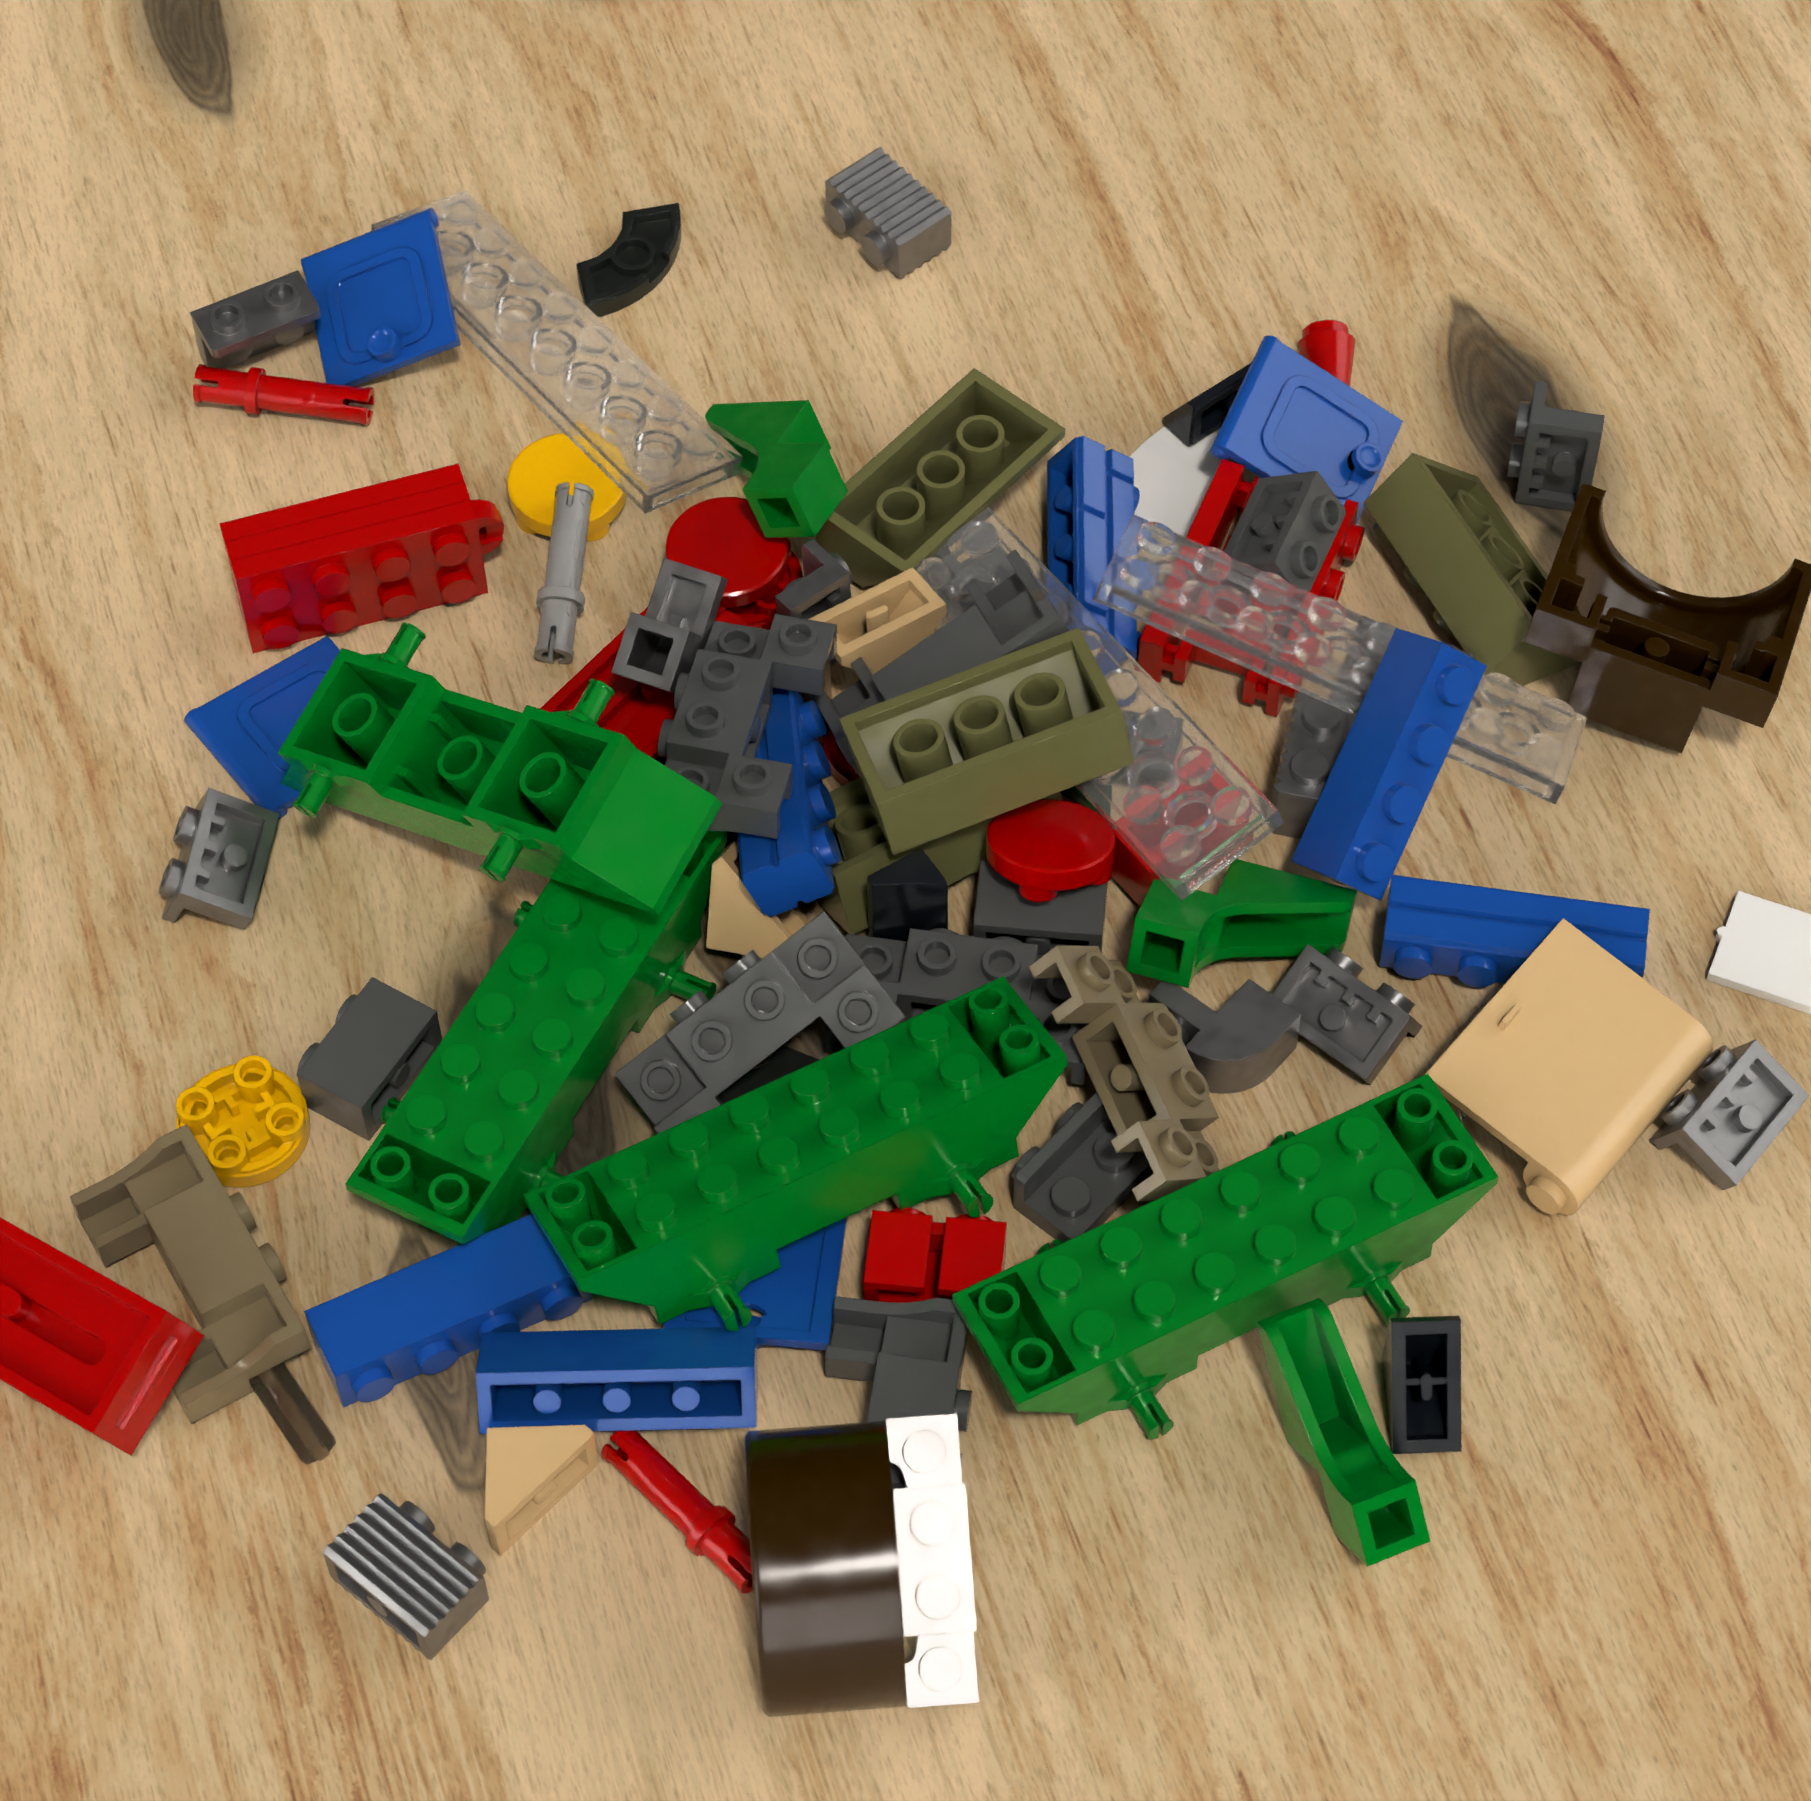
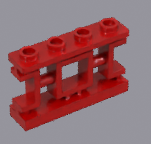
[1137,459,1365,717]

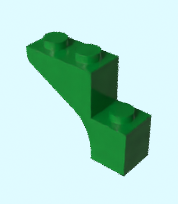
[705,400,848,538]
[1126,858,1357,988]
[1257,1298,1430,1567]

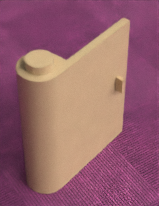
[1426,918,1714,1215]

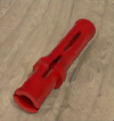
[193,364,375,426]
[601,1430,753,1594]

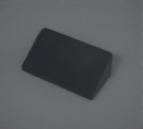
[1162,362,1252,446]
[867,849,948,941]

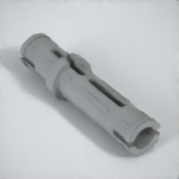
[534,482,594,664]

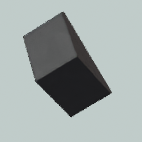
[1381,1316,1462,1454]

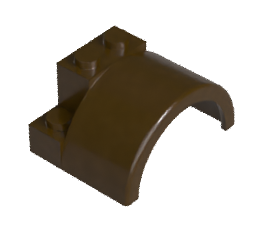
[1524,484,1811,754]
[745,1413,979,1717]

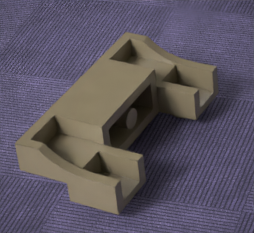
[1029,945,1219,1201]
[69,1124,310,1423]

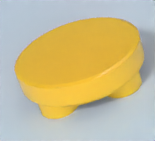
[507,432,628,541]
[175,1055,311,1187]

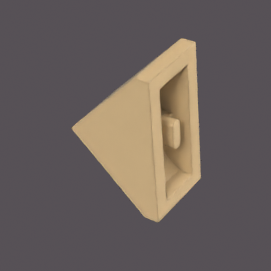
[808,567,947,674]
[706,837,810,958]
[484,1425,600,1556]

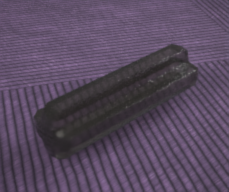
[249,1362,336,1464]

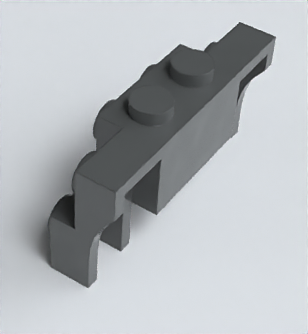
[811,549,1070,776]
[658,614,837,839]
[615,911,905,1133]
[825,928,1089,1085]
[825,1296,972,1489]

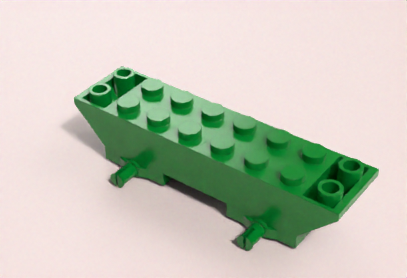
[277,622,722,915]
[345,831,728,1244]
[524,976,1067,1331]
[952,1073,1498,1440]

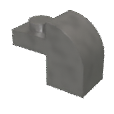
[611,558,728,694]
[1148,979,1301,1094]

